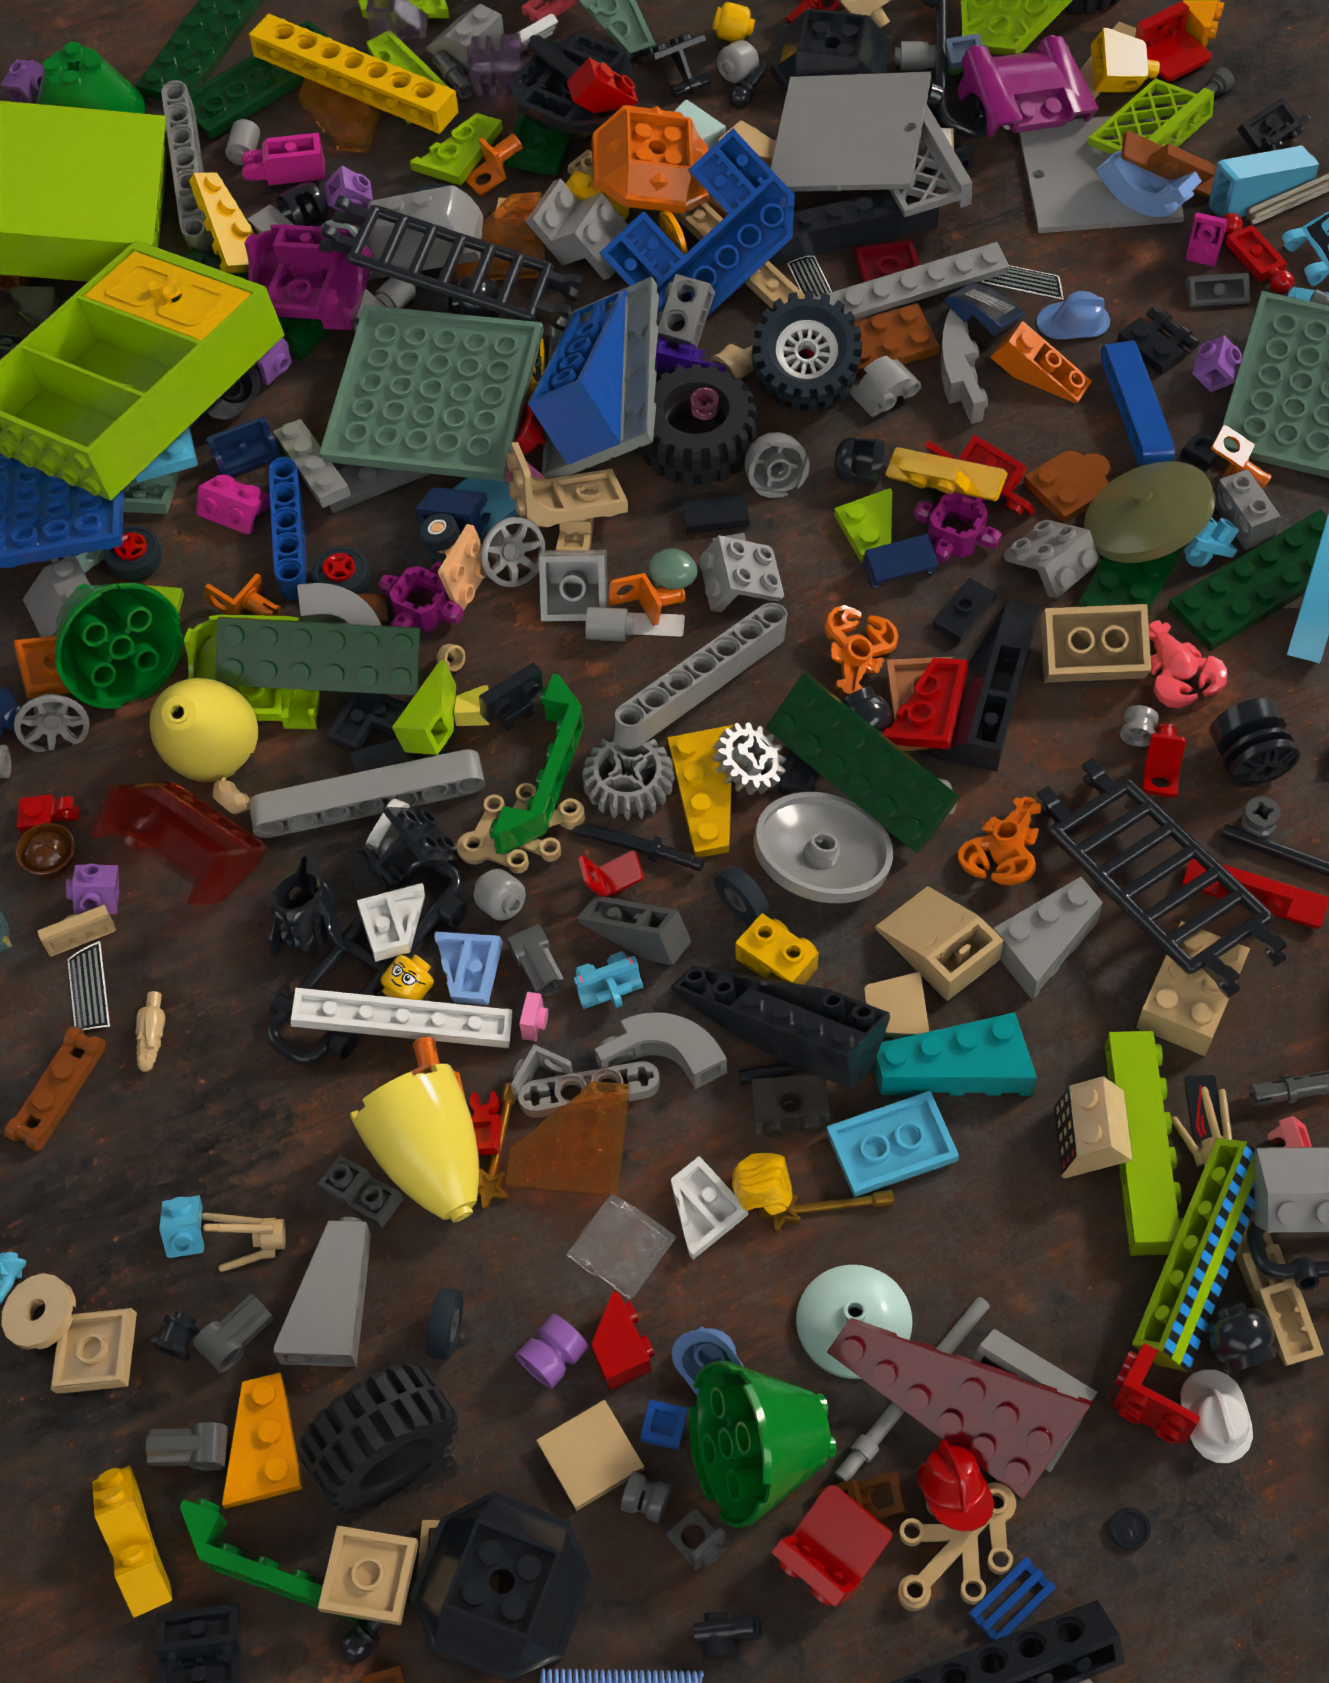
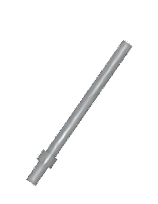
[834,1297,990,1482]

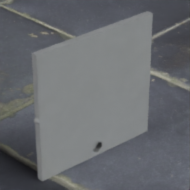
[771,72,931,192]
[1018,116,1184,233]

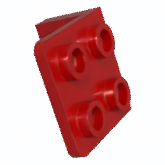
[1135,1,1212,82]
[1112,1343,1200,1444]
[771,1485,892,1607]

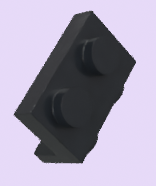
[1237,96,1311,154]

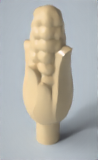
[135,991,166,1072]

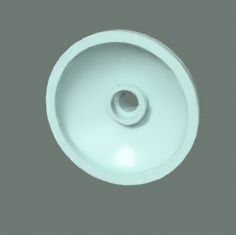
[796,1265,912,1379]

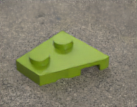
[834,488,892,563]

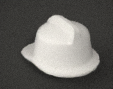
[1180,1369,1253,1463]

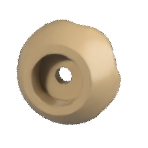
[213,777,249,815]

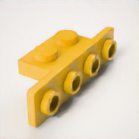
[885,447,1008,501]

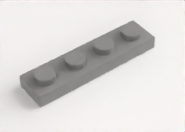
[273,419,351,508]

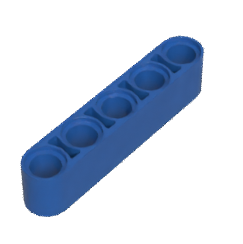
[1101,340,1175,467]
[269,457,308,600]

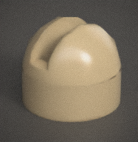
[436,644,465,671]

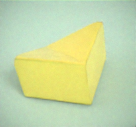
[454,685,490,726]

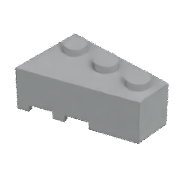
[994,877,1103,1001]

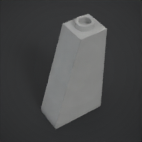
[274,1217,371,1367]

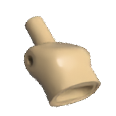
[710,344,754,380]

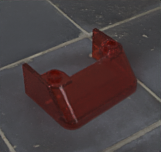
[89,782,267,906]

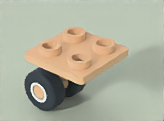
[419,513,490,611]

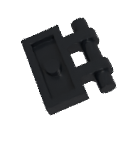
[1117,306,1200,376]

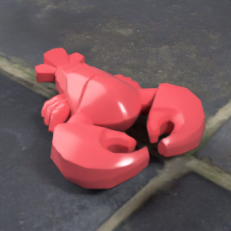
[1149,620,1227,709]

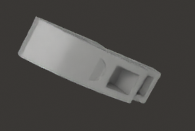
[940,308,988,424]

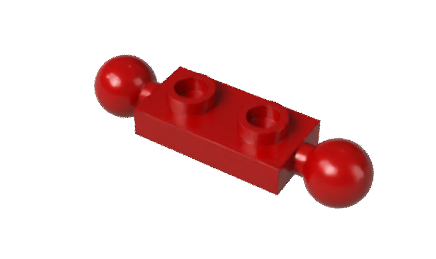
[1221,213,1294,295]

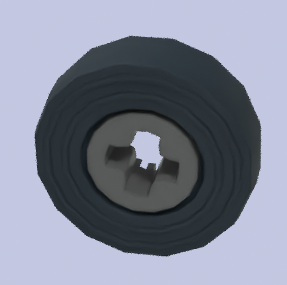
[714,865,769,924]
[427,1288,464,1360]

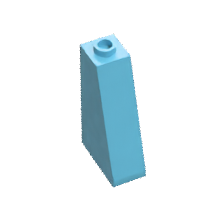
[1208,146,1319,218]

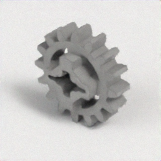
[712,722,786,795]

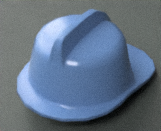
[1037,291,1110,340]
[671,1326,744,1396]

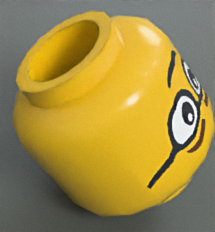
[381,954,434,1000]

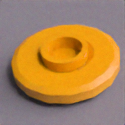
[659,210,687,255]

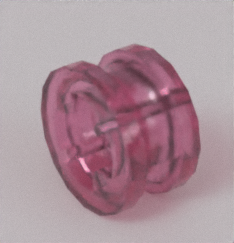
[690,388,719,420]

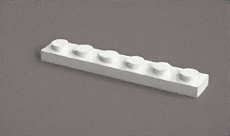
[291,988,512,1048]

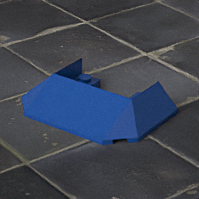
[599,128,794,321]

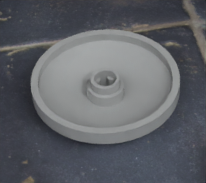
[753,792,893,903]

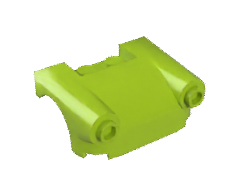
[184,615,321,729]

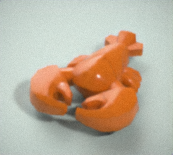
[824,605,899,697]
[958,796,1042,886]

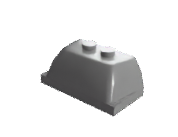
[367,186,483,280]

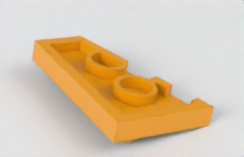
[222,1372,303,1509]

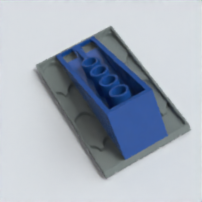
[528,277,659,479]

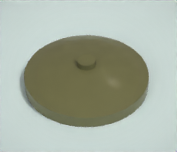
[1084,461,1215,563]

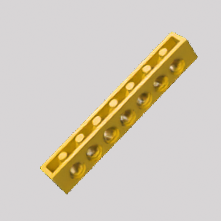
[249,13,459,134]

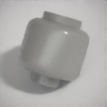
[717,40,759,83]
[473,869,526,921]

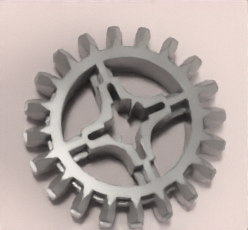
[582,737,675,821]

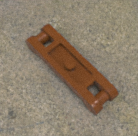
[4,1026,106,1151]

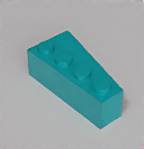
[873,1012,1037,1096]

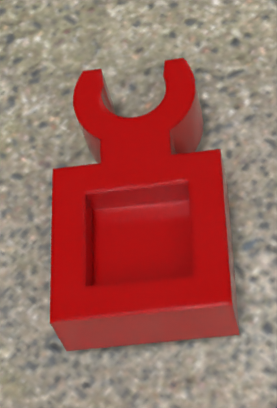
[470,1091,503,1155]

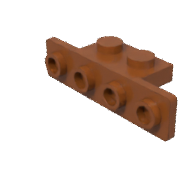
[1121,130,1216,199]

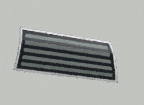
[787,256,832,298]
[981,265,1064,300]
[67,941,110,1031]

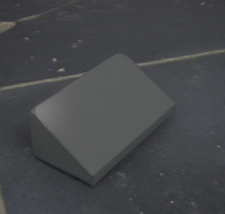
[1184,273,1250,308]

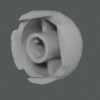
[744,432,810,498]

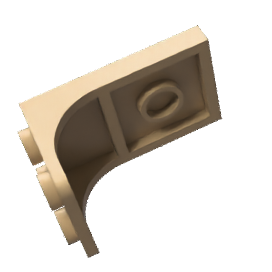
[506,442,628,528]

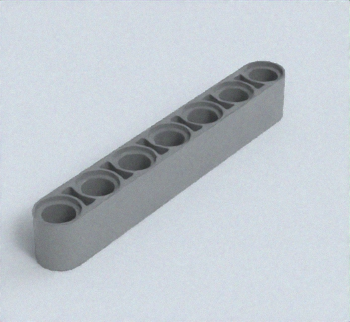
[161,80,214,253]
[614,603,788,749]
[248,749,485,838]

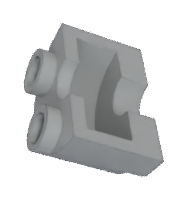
[850,356,921,417]

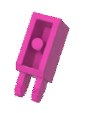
[242,133,326,185]

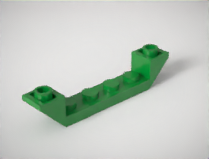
[490,674,584,855]
[180,1498,411,1622]

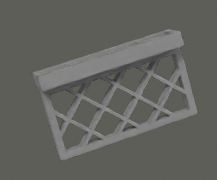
[889,105,972,217]

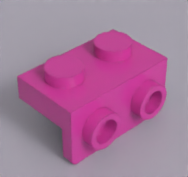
[196,475,271,535]

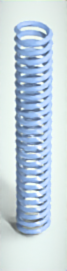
[540,1668,704,1683]

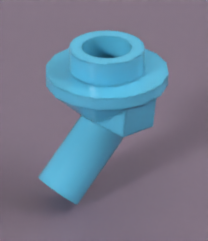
[0,1252,26,1305]

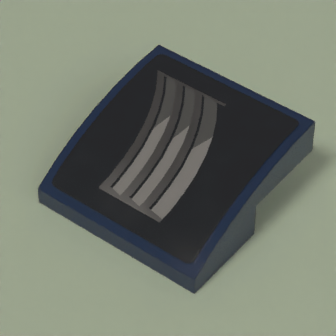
[944,283,1025,336]

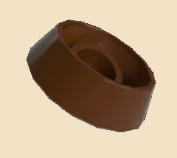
[15,823,75,878]

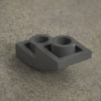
[317,1155,404,1228]

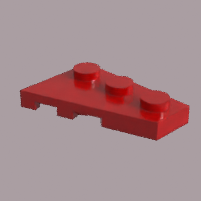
[882,658,968,749]

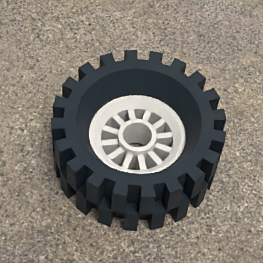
[752,291,863,411]

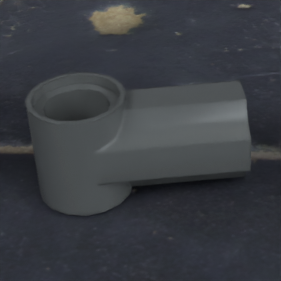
[506,924,565,997]
[193,1294,274,1373]
[146,1422,228,1471]

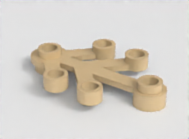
[457,783,585,873]
[897,1483,1016,1612]

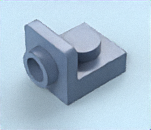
[944,34,987,70]

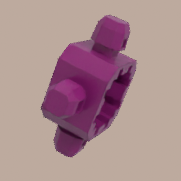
[914,492,1002,563]
[379,561,464,632]

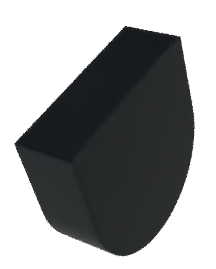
[1180,434,1219,471]

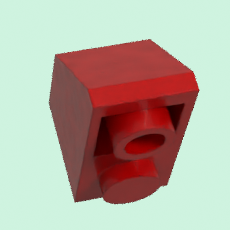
[567,57,638,113]
[591,1291,655,1391]

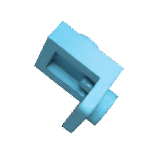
[159,1195,204,1258]

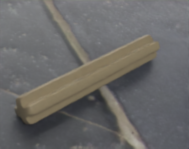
[1246,172,1329,225]

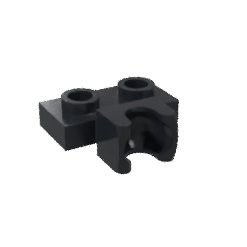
[479,662,543,731]

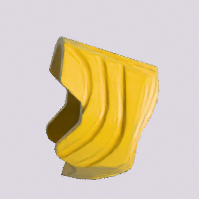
[732,1153,792,1215]

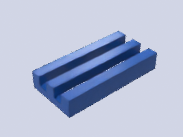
[968,1556,1056,1641]

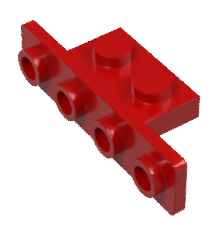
[924,434,1035,516]
[1182,859,1329,929]

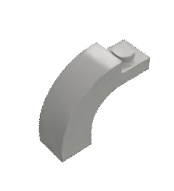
[297,583,381,625]
[595,1013,727,1089]

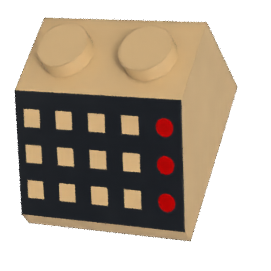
[1054,1076,1133,1178]

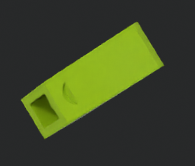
[392,660,456,755]

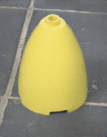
[150,678,258,782]
[350,1064,479,1223]

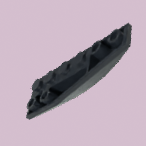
[931,599,1041,772]
[671,965,890,1090]

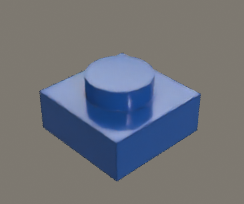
[640,1400,688,1451]

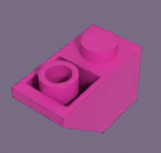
[1185,212,1228,267]

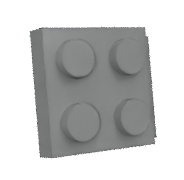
[526,179,628,280]

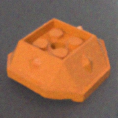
[591,105,710,214]

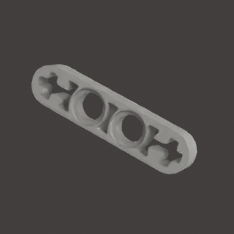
[518,1061,660,1118]

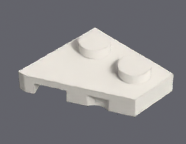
[357,883,425,962]
[671,1156,748,1260]

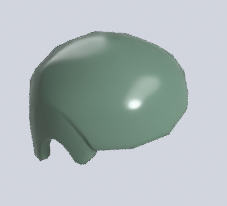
[647,548,697,589]

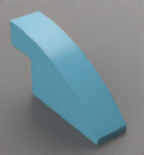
[1287,513,1329,663]

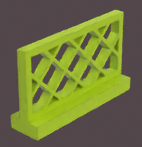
[1087,78,1214,154]

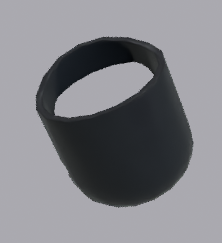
[277,182,329,226]
[834,437,885,486]

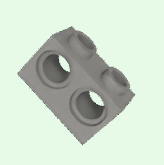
[656,274,715,349]
[1215,469,1281,550]

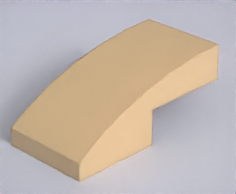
[556,518,594,550]

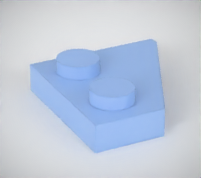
[434,932,503,1005]

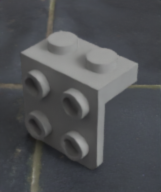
[1003,520,1101,599]
[699,535,784,613]

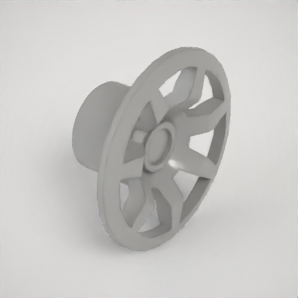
[481,517,545,587]
[14,693,89,752]

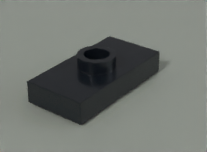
[932,578,997,643]

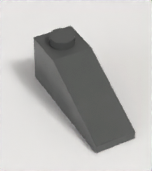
[577,895,692,965]

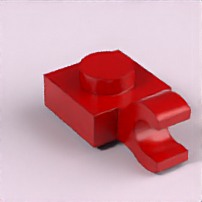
[17,794,79,834]

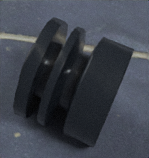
[1209,698,1300,787]

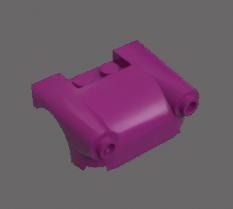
[957,35,1099,137]
[244,224,375,331]

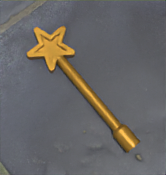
[477,1083,516,1211]
[759,1190,894,1234]

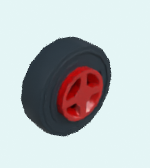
[104,526,162,580]
[311,546,370,594]

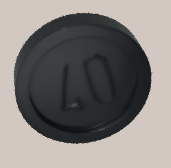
[1109,1507,1151,1550]

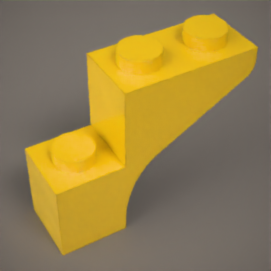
[92,1465,172,1618]

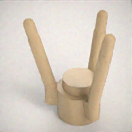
[1171,1087,1232,1167]
[202,1213,286,1272]

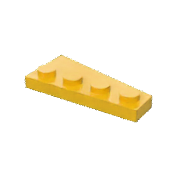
[189,172,256,273]
[668,725,733,858]

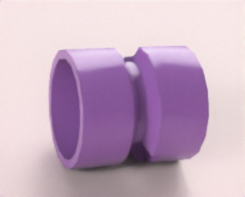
[515,1313,589,1389]

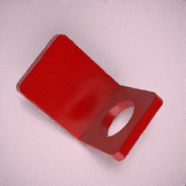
[578,850,644,897]

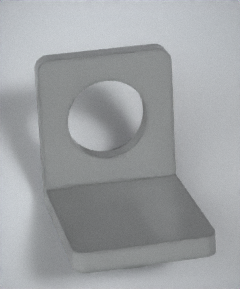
[511,1044,573,1101]

